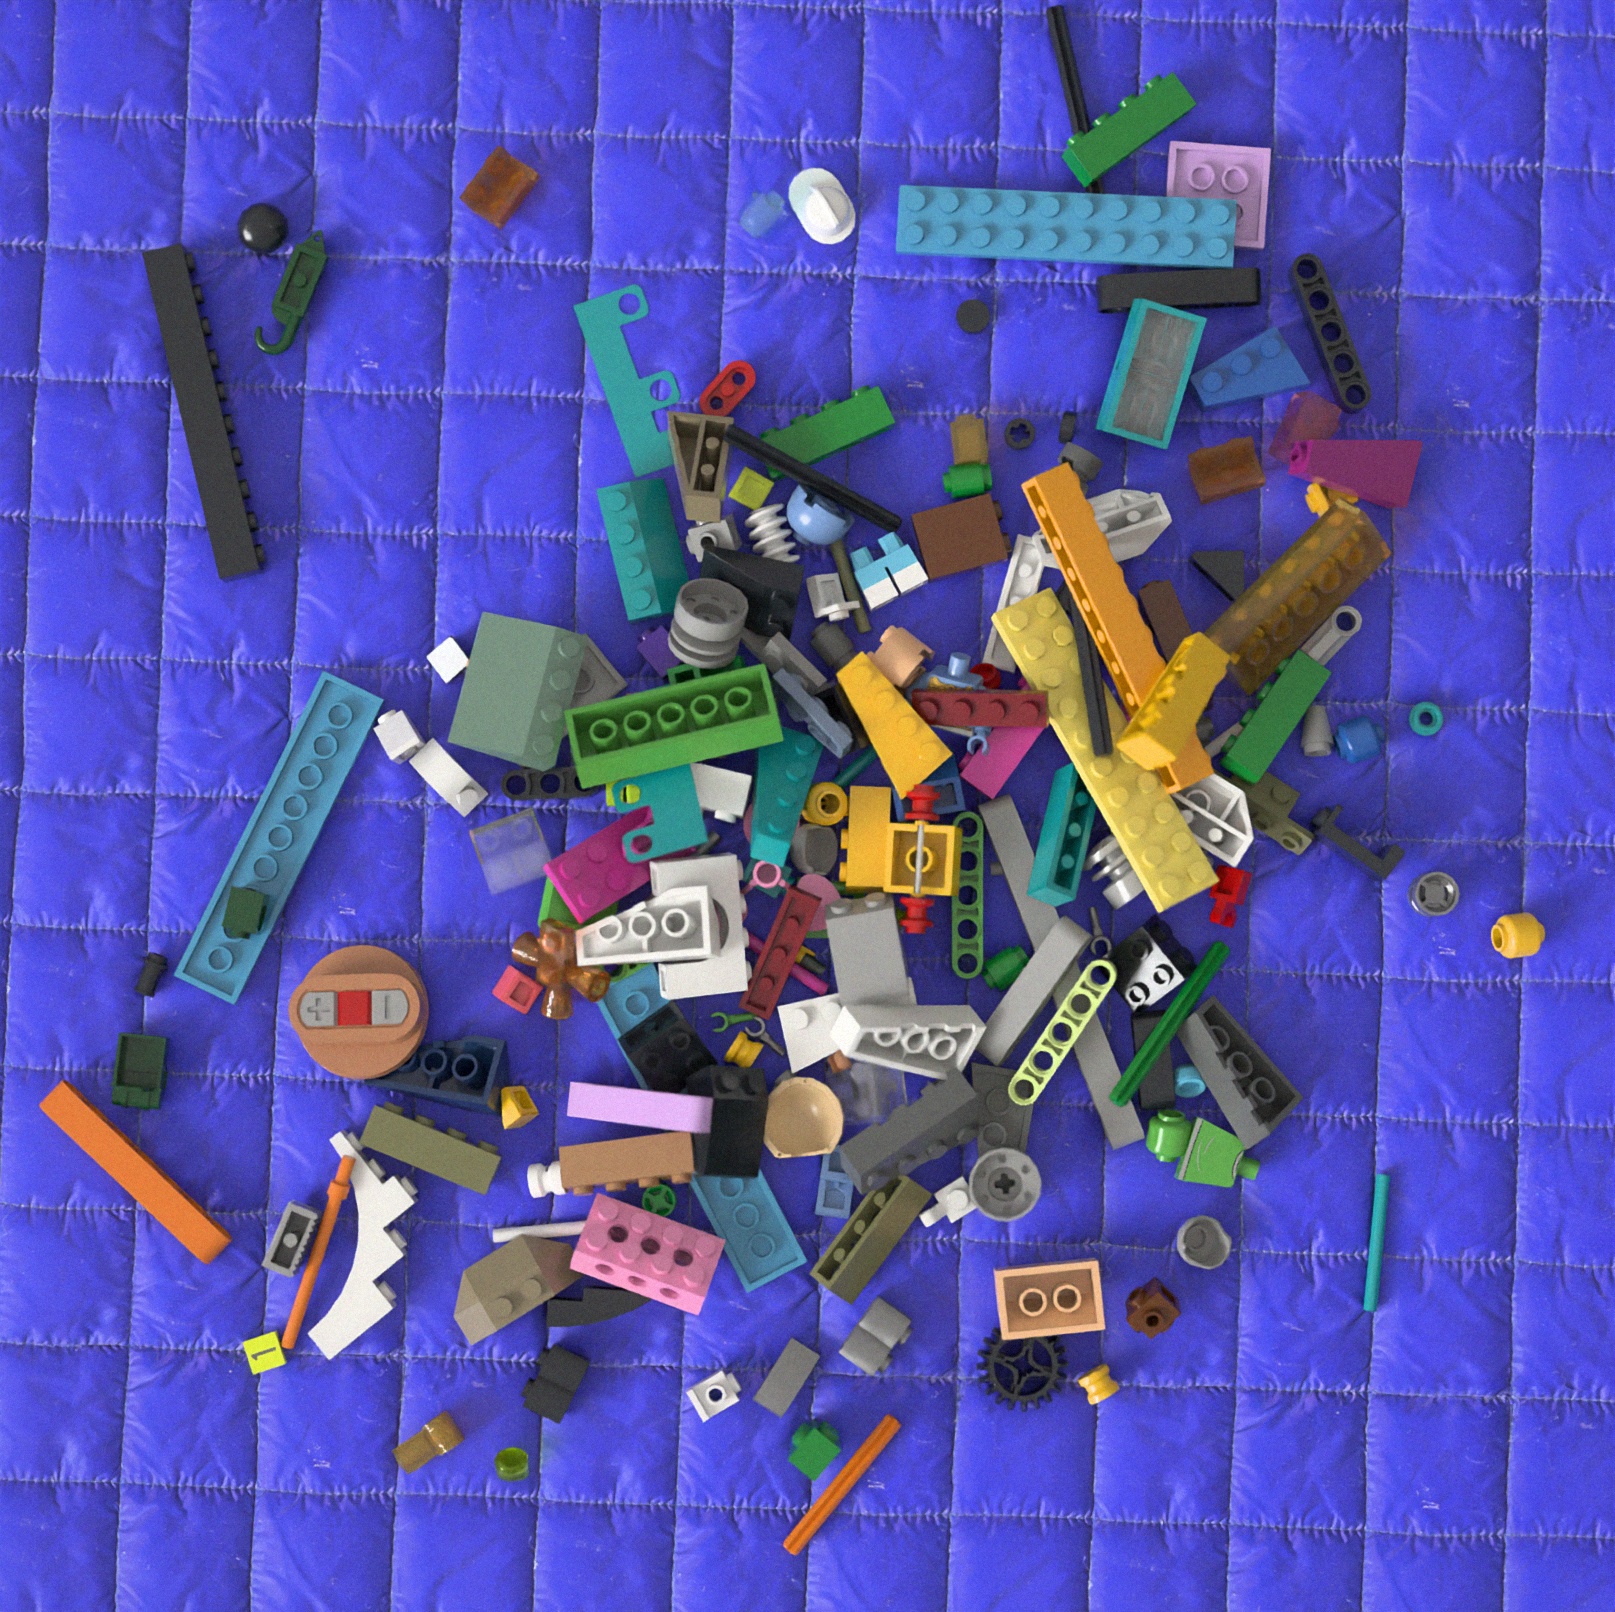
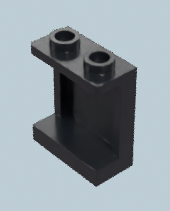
[1310,804,1406,881]

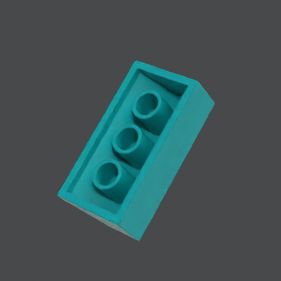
[596,478,689,625]

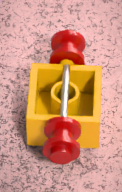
[883,785,962,934]

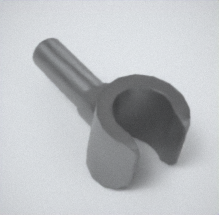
[1088,907,1111,955]
[745,1017,786,1057]

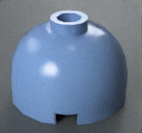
[786,483,855,546]

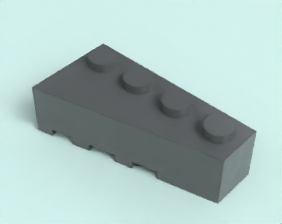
[1176,995,1304,1150]
[839,1067,979,1195]

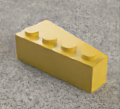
[1116,631,1231,770]

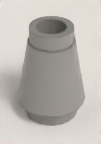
[1300,705,1335,757]

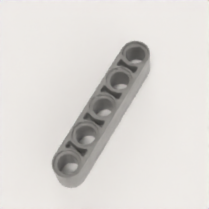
[975,915,1093,1067]

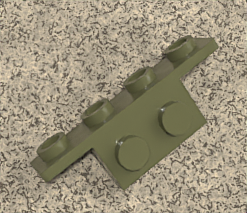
[1212,768,1315,855]

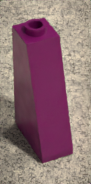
[1288,440,1423,508]

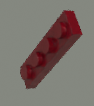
[911,688,1050,727]
[738,884,822,1021]

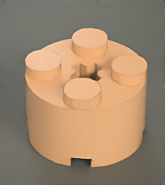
[866,625,935,697]

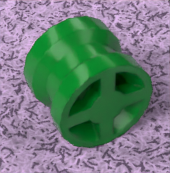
[642,1182,677,1217]

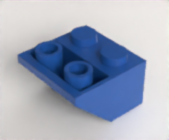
[888,745,966,824]

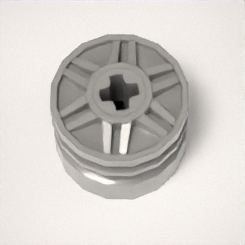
[668,578,749,669]
[1083,833,1145,910]
[969,1147,1041,1222]

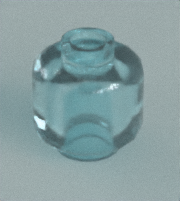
[738,189,788,240]

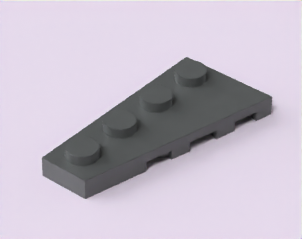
[971,1062,1034,1193]

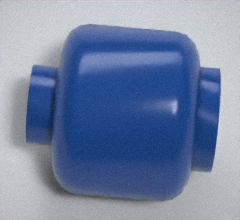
[1332,715,1385,764]

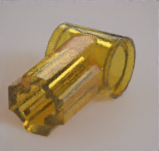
[392,1410,466,1475]

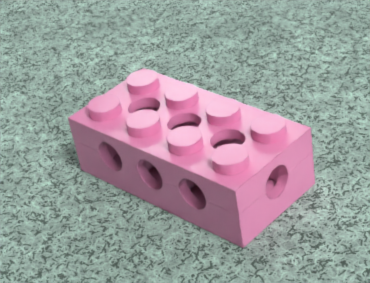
[570,1193,726,1315]

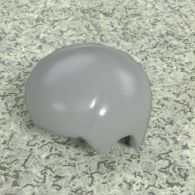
[790,823,838,875]
[1177,1215,1232,1270]

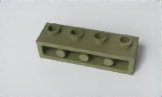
[359,1101,504,1195]
[809,1175,933,1305]

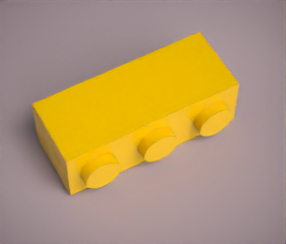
[839,786,891,894]

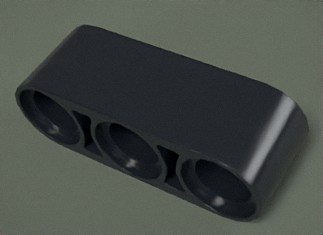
[501,767,601,802]
[1130,1009,1175,1111]

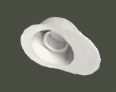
[789,168,856,244]

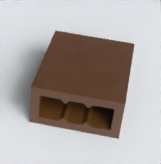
[911,493,1012,583]

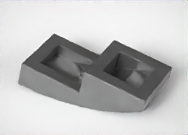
[752,1338,820,1418]

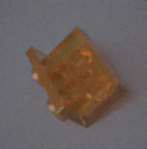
[460,145,540,230]
[1188,436,1266,505]

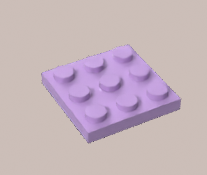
[1165,141,1271,251]

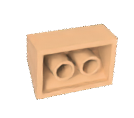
[993,1257,1105,1340]

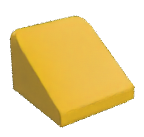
[501,1086,539,1129]

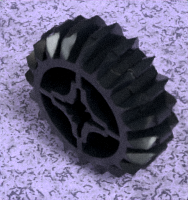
[976,1327,1069,1412]

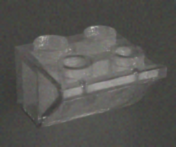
[468,808,554,896]
[825,1057,908,1126]

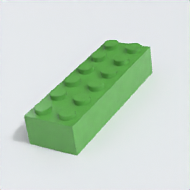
[564,663,783,789]

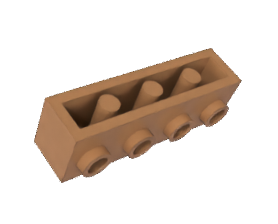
[559,1131,700,1196]

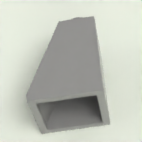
[825,892,910,1008]

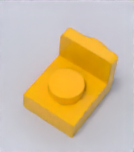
[1305,483,1359,519]

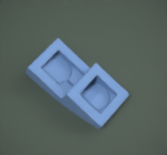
[815,1145,854,1219]

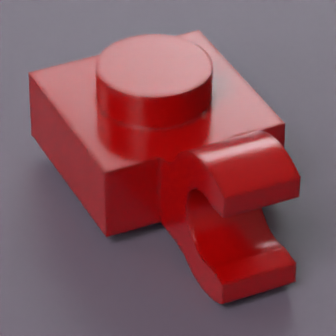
[1209,864,1252,928]

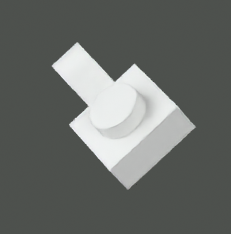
[918,1176,977,1227]

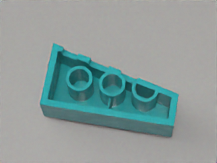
[750,726,824,867]

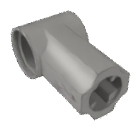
[1299,606,1362,667]

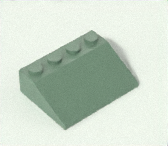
[447,612,588,772]

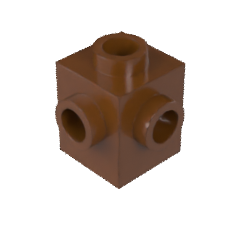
[1125,1277,1181,1339]

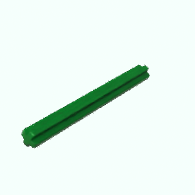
[1109,941,1230,1107]

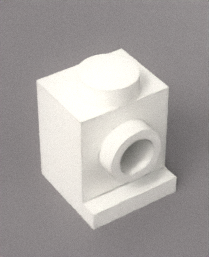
[686,1368,742,1422]

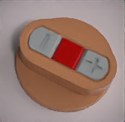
[288,945,429,1080]

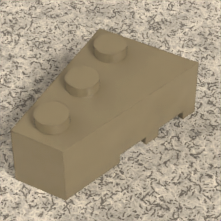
[667,411,734,523]

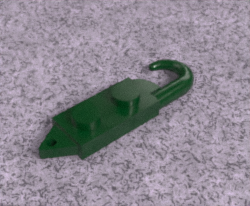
[254,230,330,355]

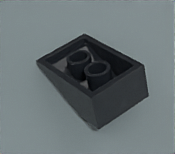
[699,544,805,642]
[685,1065,769,1179]

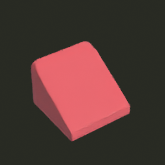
[492,965,544,1015]

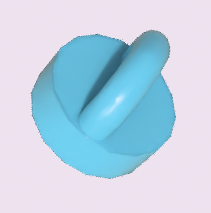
[1173,1063,1207,1098]

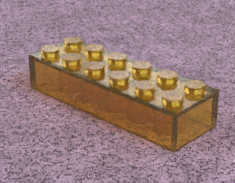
[1203,497,1392,696]

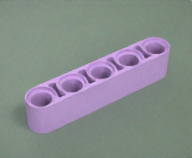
[567,1082,713,1133]

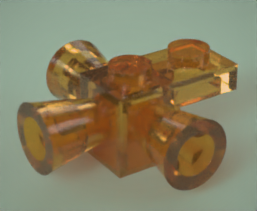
[512,917,610,1020]

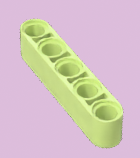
[1009,959,1117,1105]

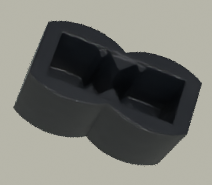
[520,1343,591,1424]

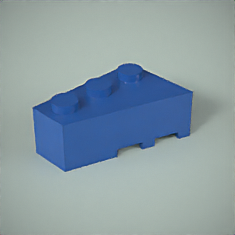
[1186,326,1311,413]

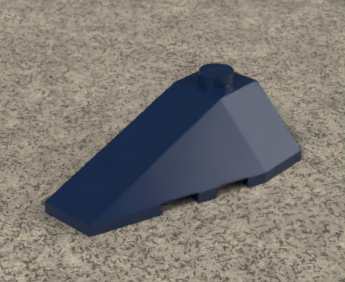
[364,1035,510,1116]

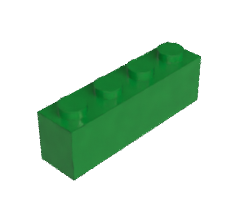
[1061,72,1197,188]
[759,385,895,483]
[1219,649,1332,787]

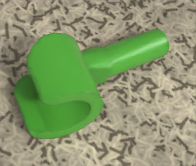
[710,1011,759,1032]

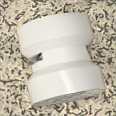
[527,1161,569,1198]

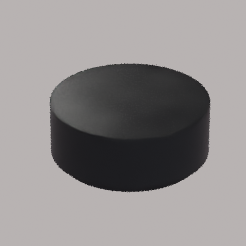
[956,299,990,335]
[1058,410,1078,444]

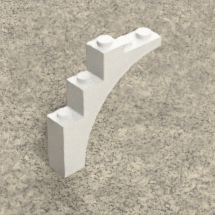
[308,1130,419,1360]

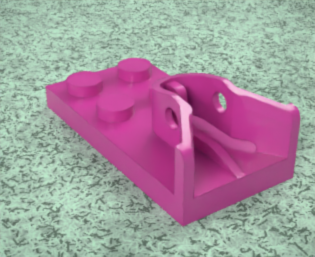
[542,805,696,924]

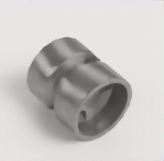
[1407,872,1459,917]

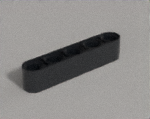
[1288,253,1371,414]
[1096,268,1262,314]

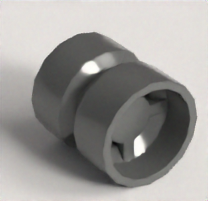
[1050,442,1104,496]

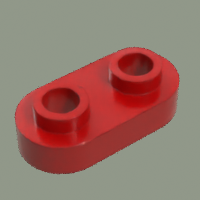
[699,360,756,417]

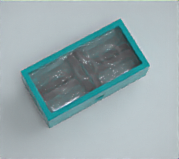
[1095,298,1207,450]

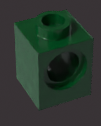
[222,886,270,939]

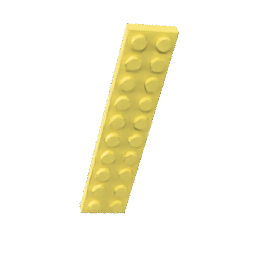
[991,587,1219,913]

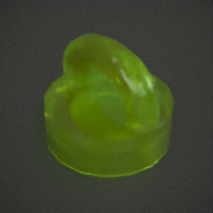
[494,1447,529,1482]

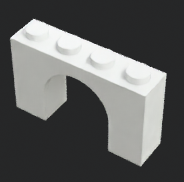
[649,852,752,1000]

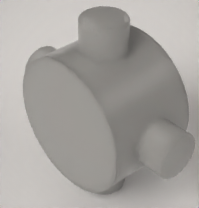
[773,1069,798,1089]

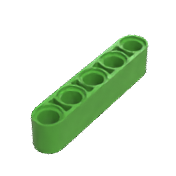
[951,812,983,979]

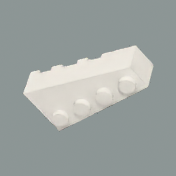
[829,1005,987,1081]

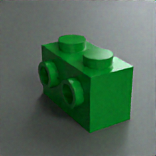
[788,1419,841,1482]

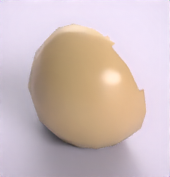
[763,1077,845,1158]

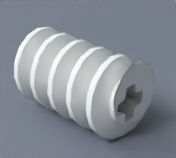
[744,504,800,563]

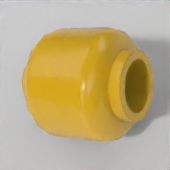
[802,782,848,826]
[1491,912,1545,959]

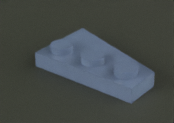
[771,668,853,759]

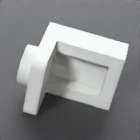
[806,573,860,622]

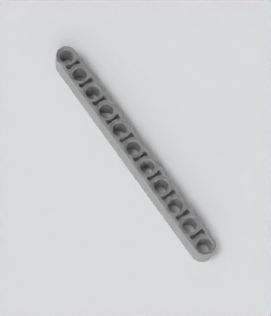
[977,793,1145,1151]

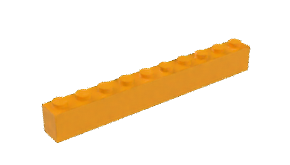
[1021,462,1214,794]

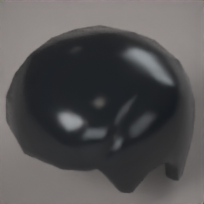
[237,202,289,254]

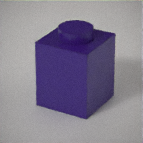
[636,625,685,681]

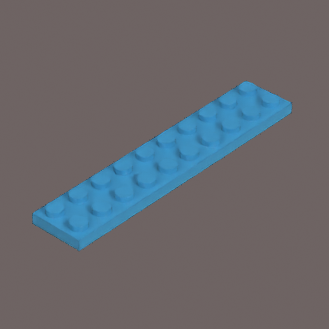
[896,185,1237,269]
[174,671,385,1005]
[590,962,808,1293]

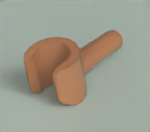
[828,1049,852,1073]

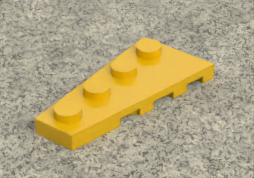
[835,651,953,799]

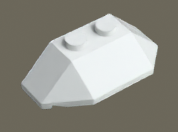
[1032,489,1172,570]
[1170,774,1254,868]

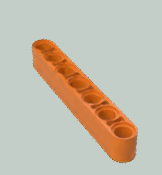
[39,1079,232,1265]

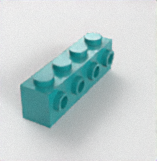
[1026,763,1097,907]

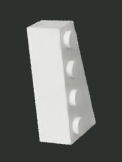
[778,977,917,1074]

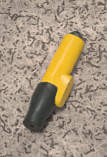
[767,936,827,976]

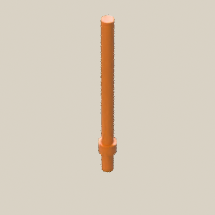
[280,1155,356,1349]

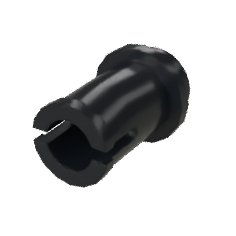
[133,952,169,997]

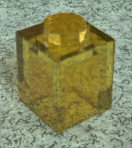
[949,414,988,465]

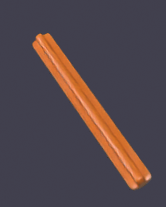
[783,1414,901,1556]

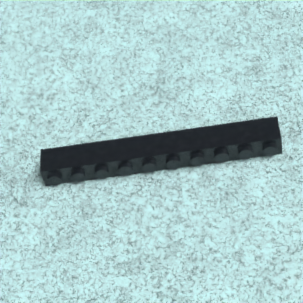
[142,243,267,583]

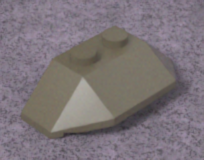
[453,1234,586,1345]

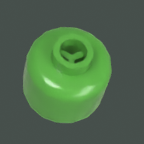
[1146,1109,1192,1162]

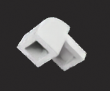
[409,738,488,817]

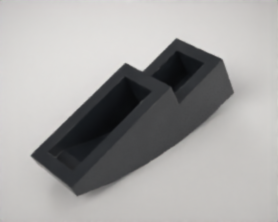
[546,1285,652,1327]

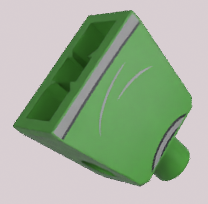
[1174,1116,1260,1188]

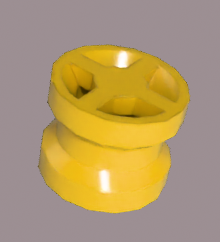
[723,1031,764,1068]
[1077,1363,1120,1404]

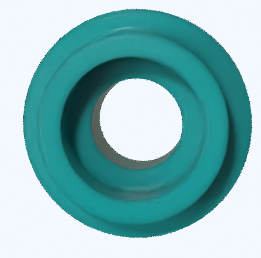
[1409,702,1443,736]

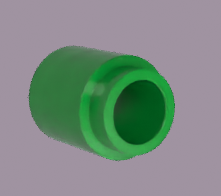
[942,461,992,499]
[980,944,1030,992]

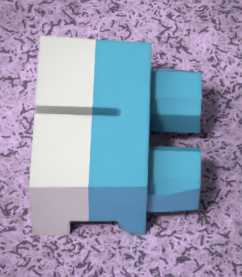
[850,531,928,612]

